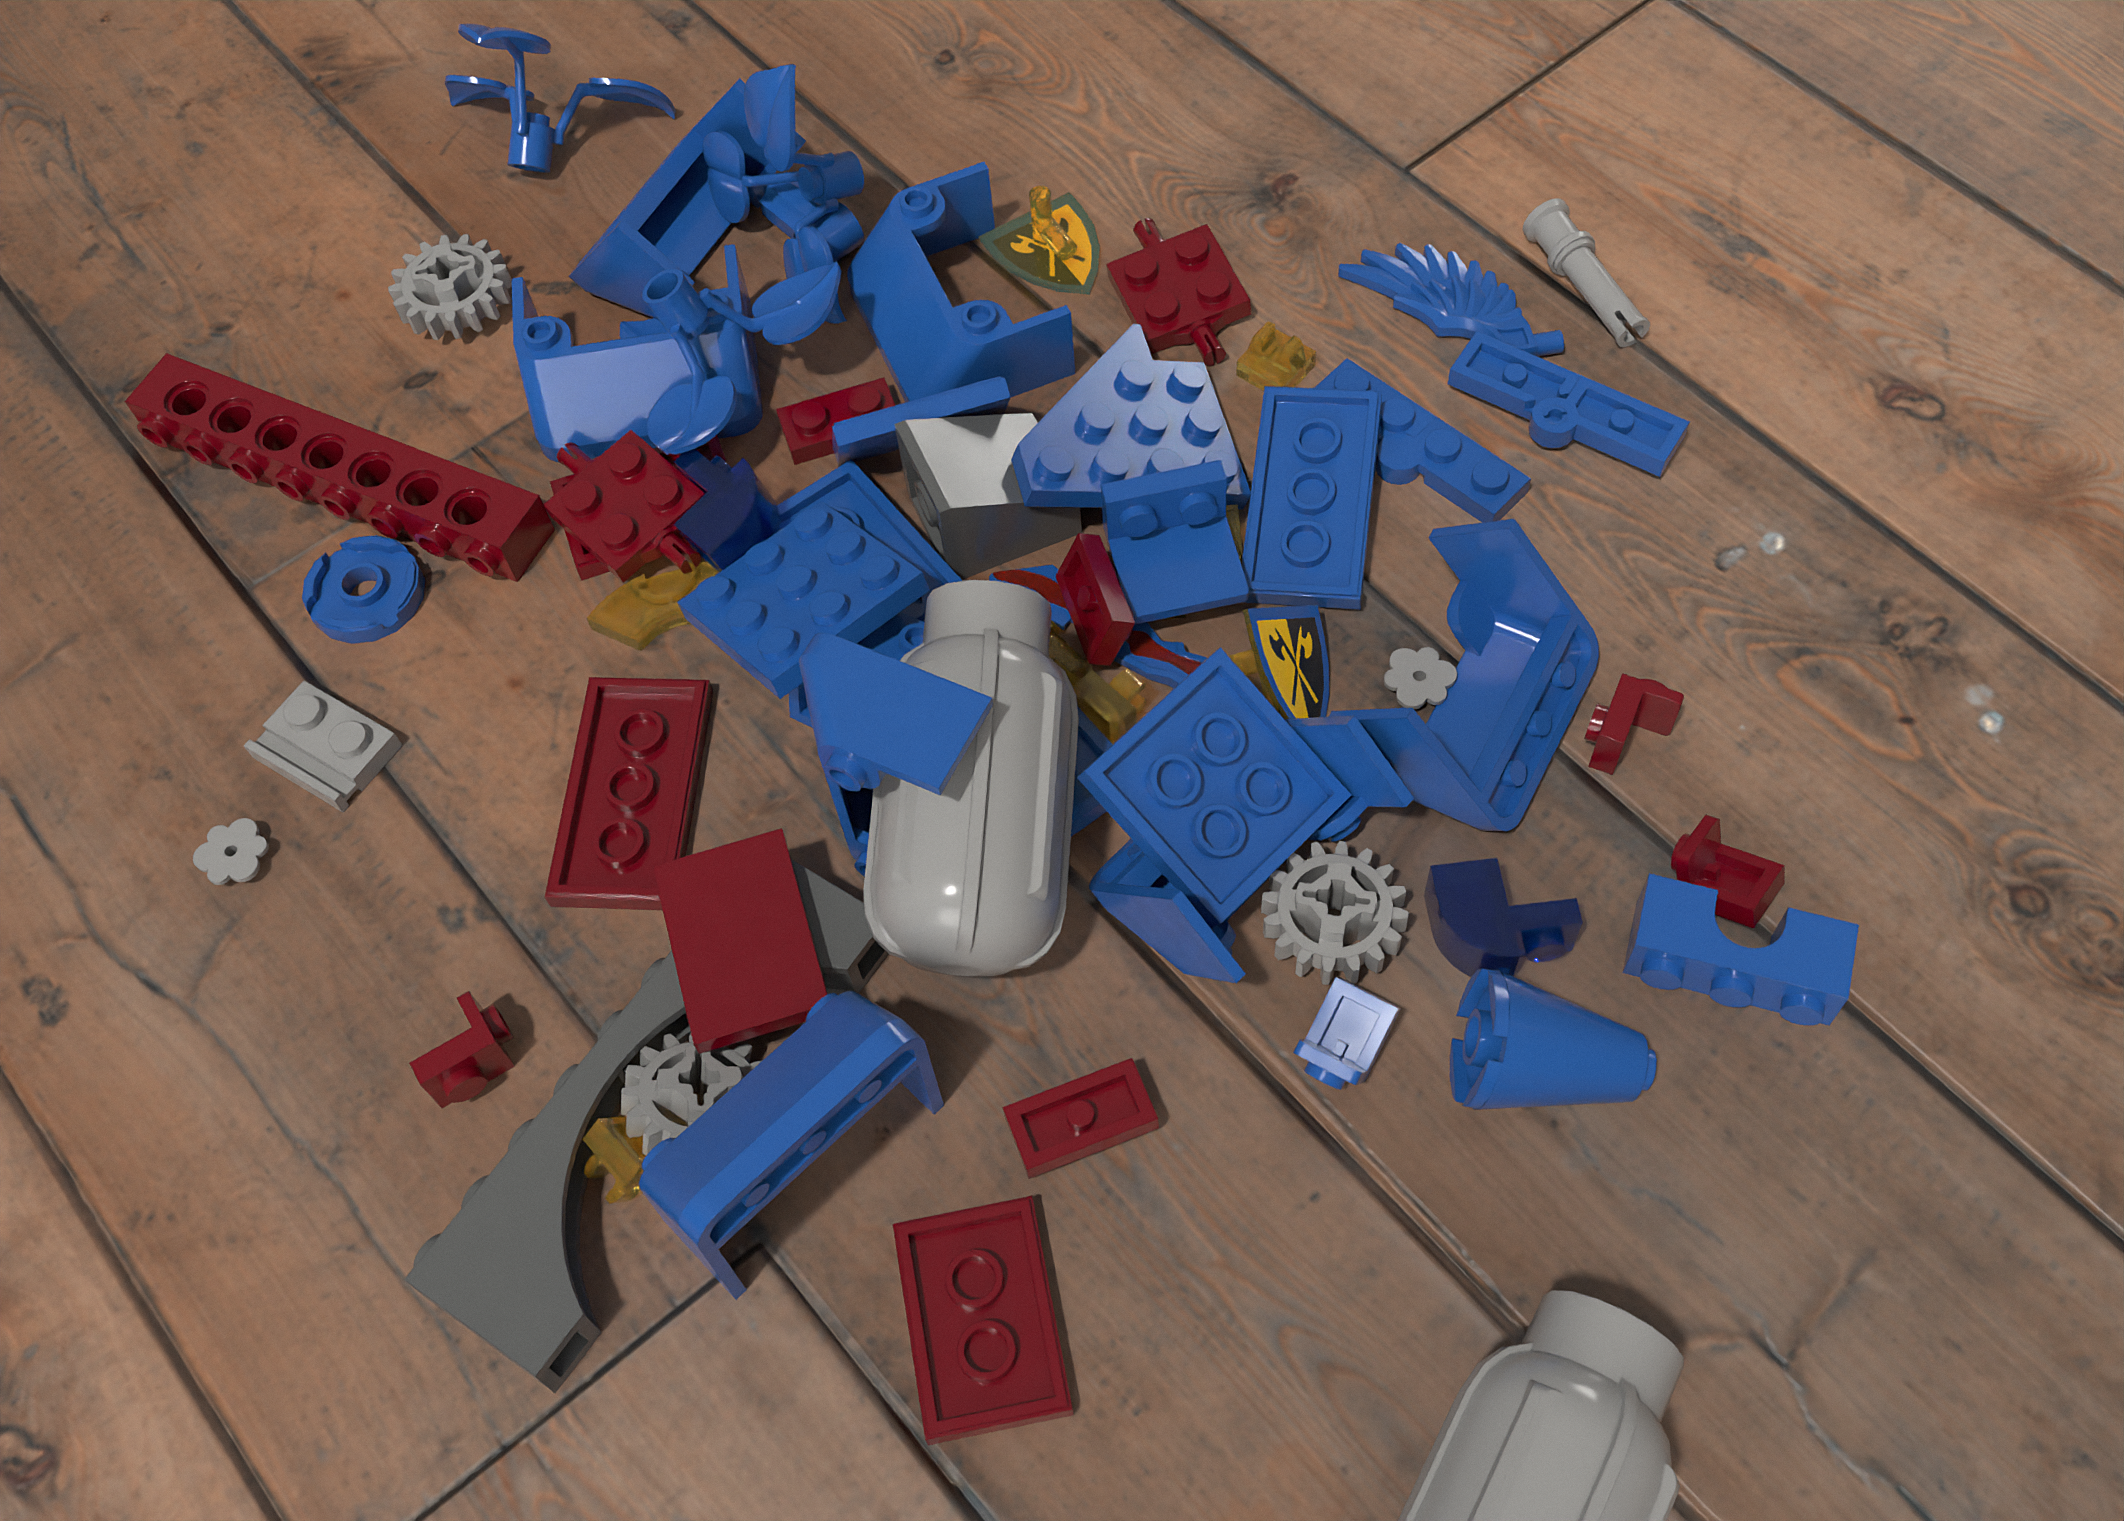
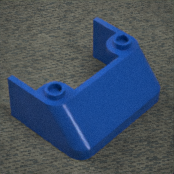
[568,78,806,319]
[847,162,1076,403]
[512,244,763,463]
[1328,519,1599,831]
[799,633,993,877]
[1089,715,1414,984]
[639,991,944,1300]

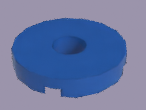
[302,535,425,644]

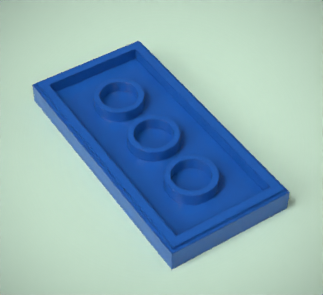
[1242,386,1382,610]

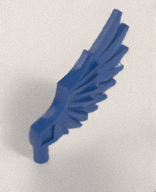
[1338,243,1564,356]

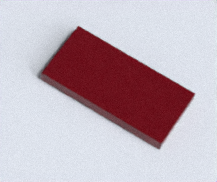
[545,677,713,911]

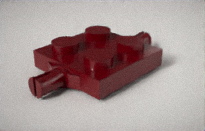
[1106,218,1252,366]
[543,430,711,583]

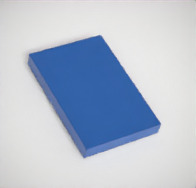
[832,376,1011,467]

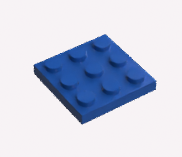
[677,501,930,699]
[1077,647,1351,928]

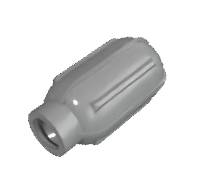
[863,580,1079,977]
[1398,1290,1684,1521]

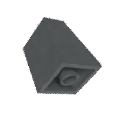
[894,413,1084,580]

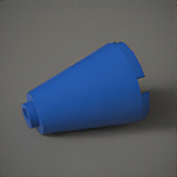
[1449,969,1657,1110]

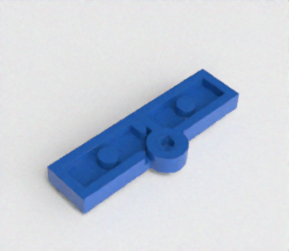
[1448,331,1690,477]
[1314,358,1531,523]

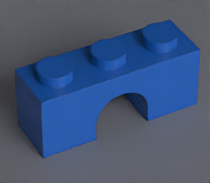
[1623,873,1859,1026]

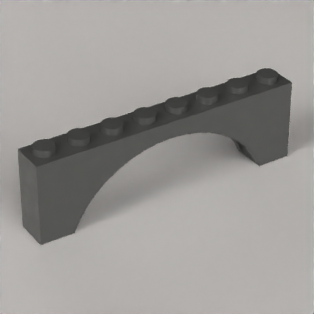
[404,860,889,1393]

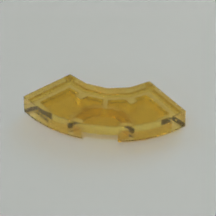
[586,562,729,651]

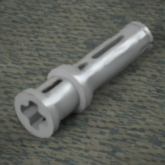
[1522,198,1650,347]

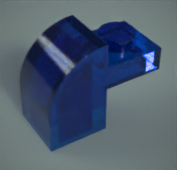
[674,449,780,572]
[1424,858,1583,977]

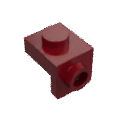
[1584,673,1684,775]
[1671,814,1785,929]
[409,991,515,1108]

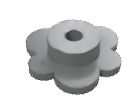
[1384,647,1457,709]
[193,818,269,885]

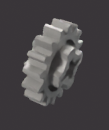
[388,234,512,340]
[1261,841,1409,985]
[621,1033,762,1155]

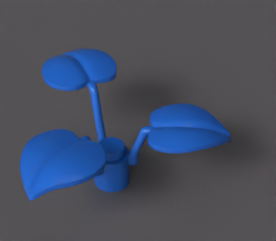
[445,24,676,173]
[702,64,864,324]
[620,261,841,455]

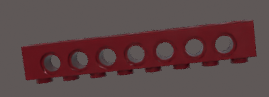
[125,353,555,582]

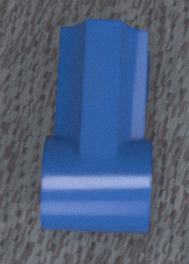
[759,182,864,262]

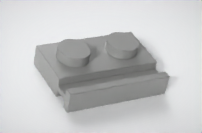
[244,681,403,813]

